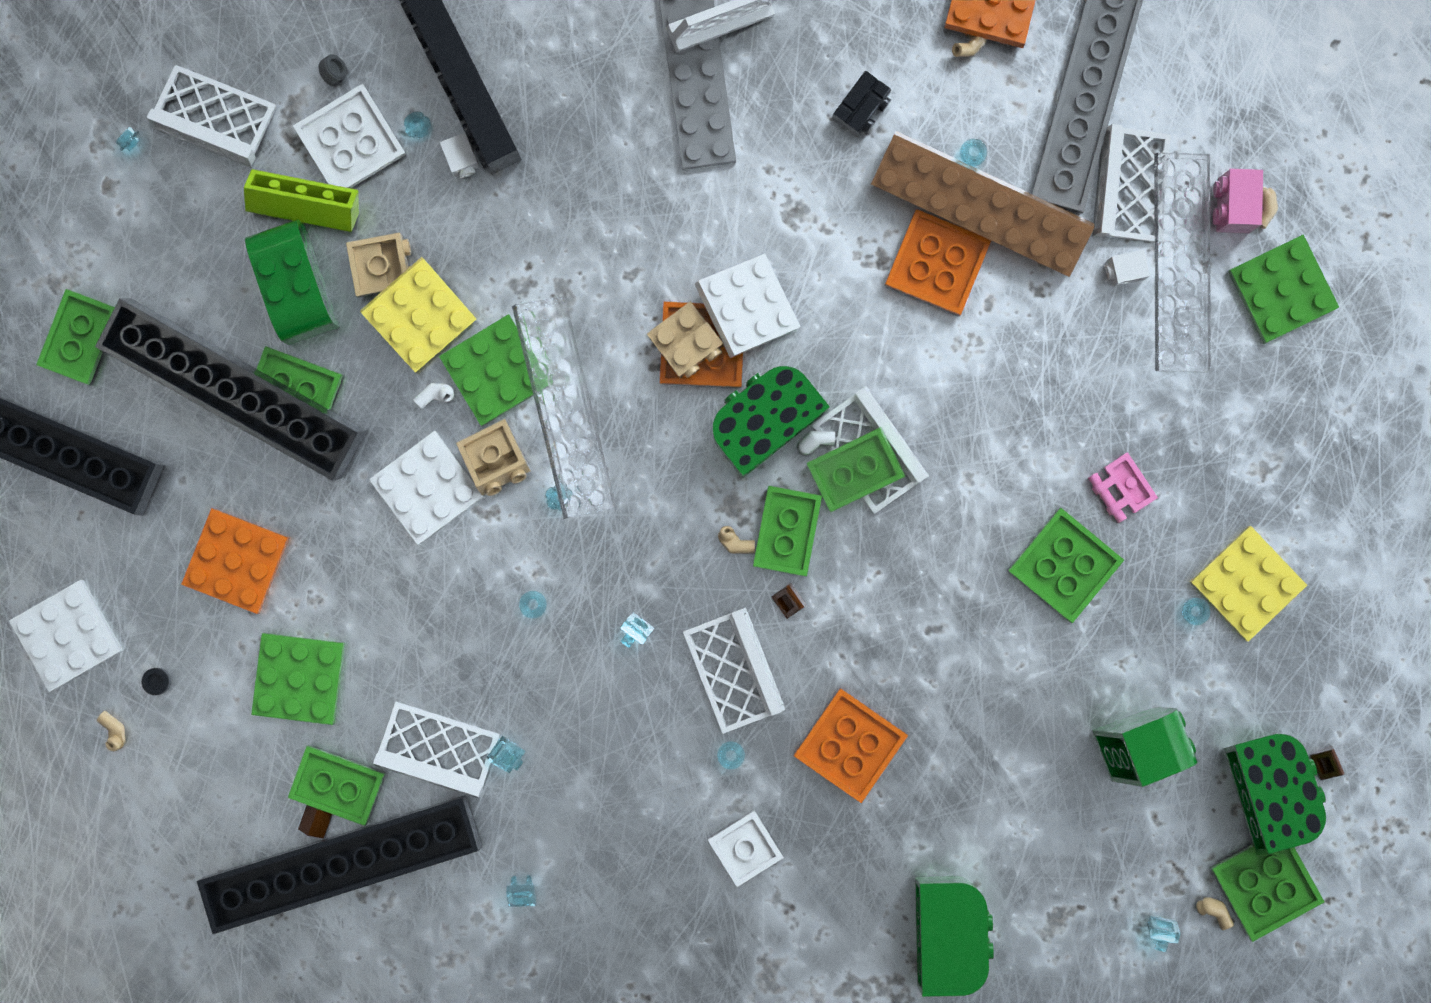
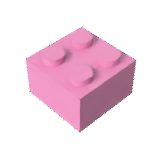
[1213,169,1263,233]

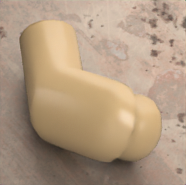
[952,35,987,57]
[1259,187,1278,229]
[718,526,755,554]
[96,710,125,752]
[1196,897,1234,930]

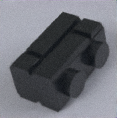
[832,71,892,137]

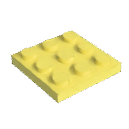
[360,257,476,373]
[1190,526,1308,642]

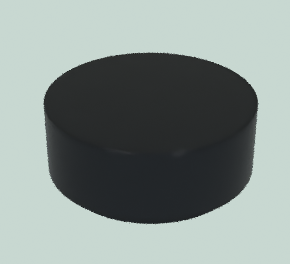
[141,668,171,695]

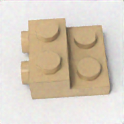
[346,232,411,298]
[647,301,723,378]
[456,419,531,496]

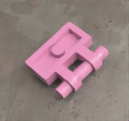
[1088,452,1158,523]

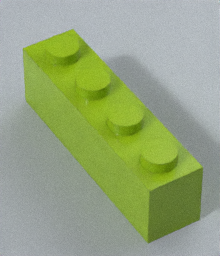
[243,169,359,232]

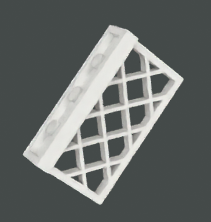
[666,0,776,53]
[147,65,277,167]
[1093,124,1171,243]
[812,387,929,514]
[683,607,785,734]
[373,702,500,799]

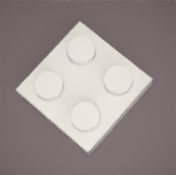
[708,810,784,887]

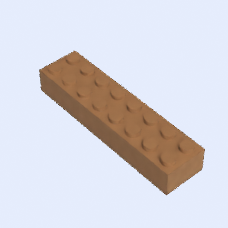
[871,131,1095,277]

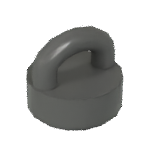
[318,54,347,85]

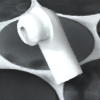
[413,383,454,409]
[797,431,835,455]

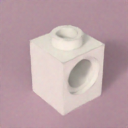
[440,132,480,178]
[1105,249,1150,287]

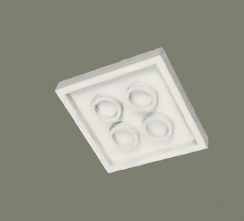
[293,83,406,189]
[694,254,800,358]
[369,431,485,545]
[9,580,123,692]

